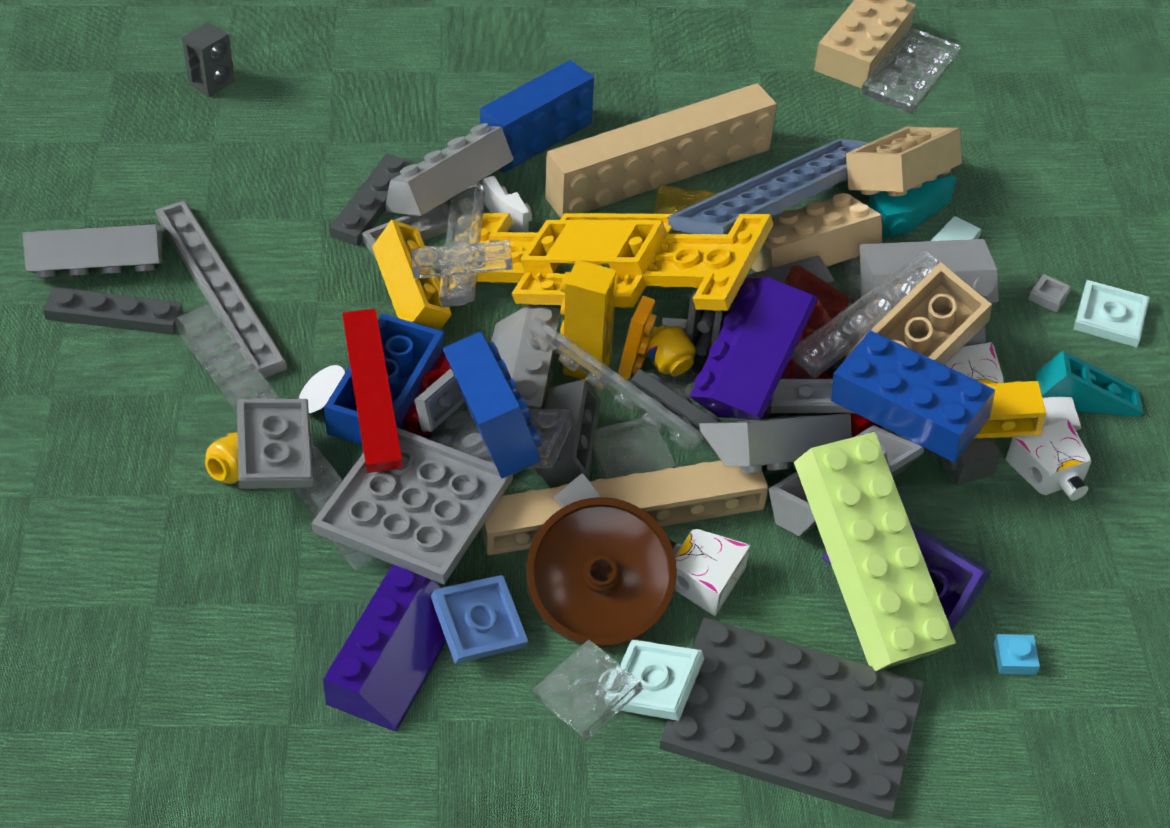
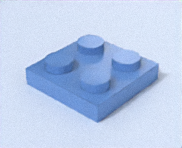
[430,575,528,664]

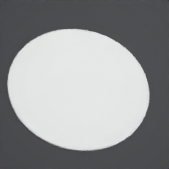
[299,365,345,413]

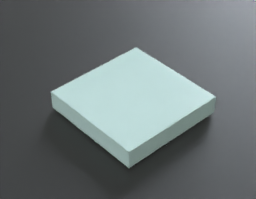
[1073,280,1150,347]
[604,640,704,721]

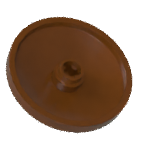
[526,497,677,648]

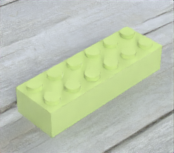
[794,432,956,671]

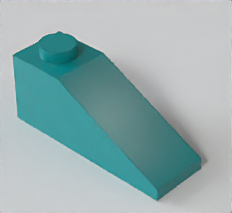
[868,175,957,238]
[1035,351,1143,417]

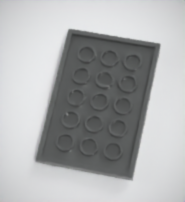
[659,617,924,819]

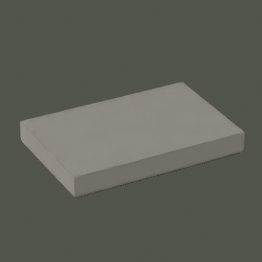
[236,399,313,489]

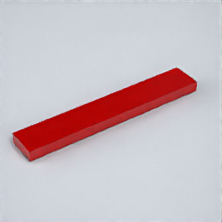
[342,308,403,473]

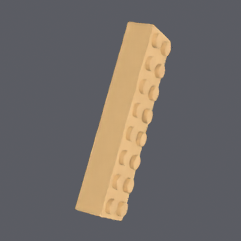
[545,83,777,218]

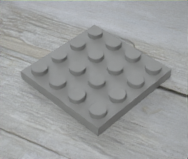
[311,428,513,584]

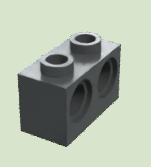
[182,22,235,97]

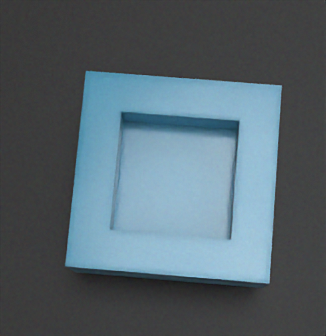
[994,634,1040,675]

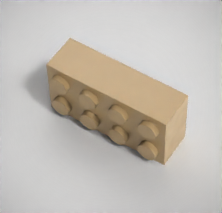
[814,0,916,90]
[846,127,962,196]
[751,193,882,272]
[846,262,992,365]

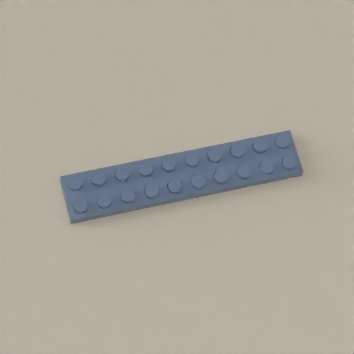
[668,138,868,234]

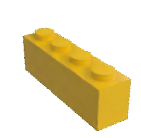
[372,219,452,330]
[559,260,617,384]
[901,381,1046,442]

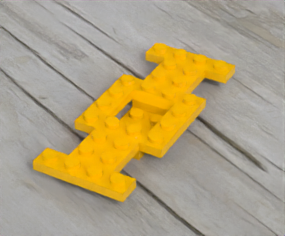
[437,213,773,311]

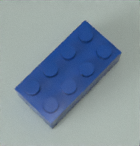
[480,60,594,173]
[324,313,445,445]
[831,330,995,463]
[442,331,542,479]

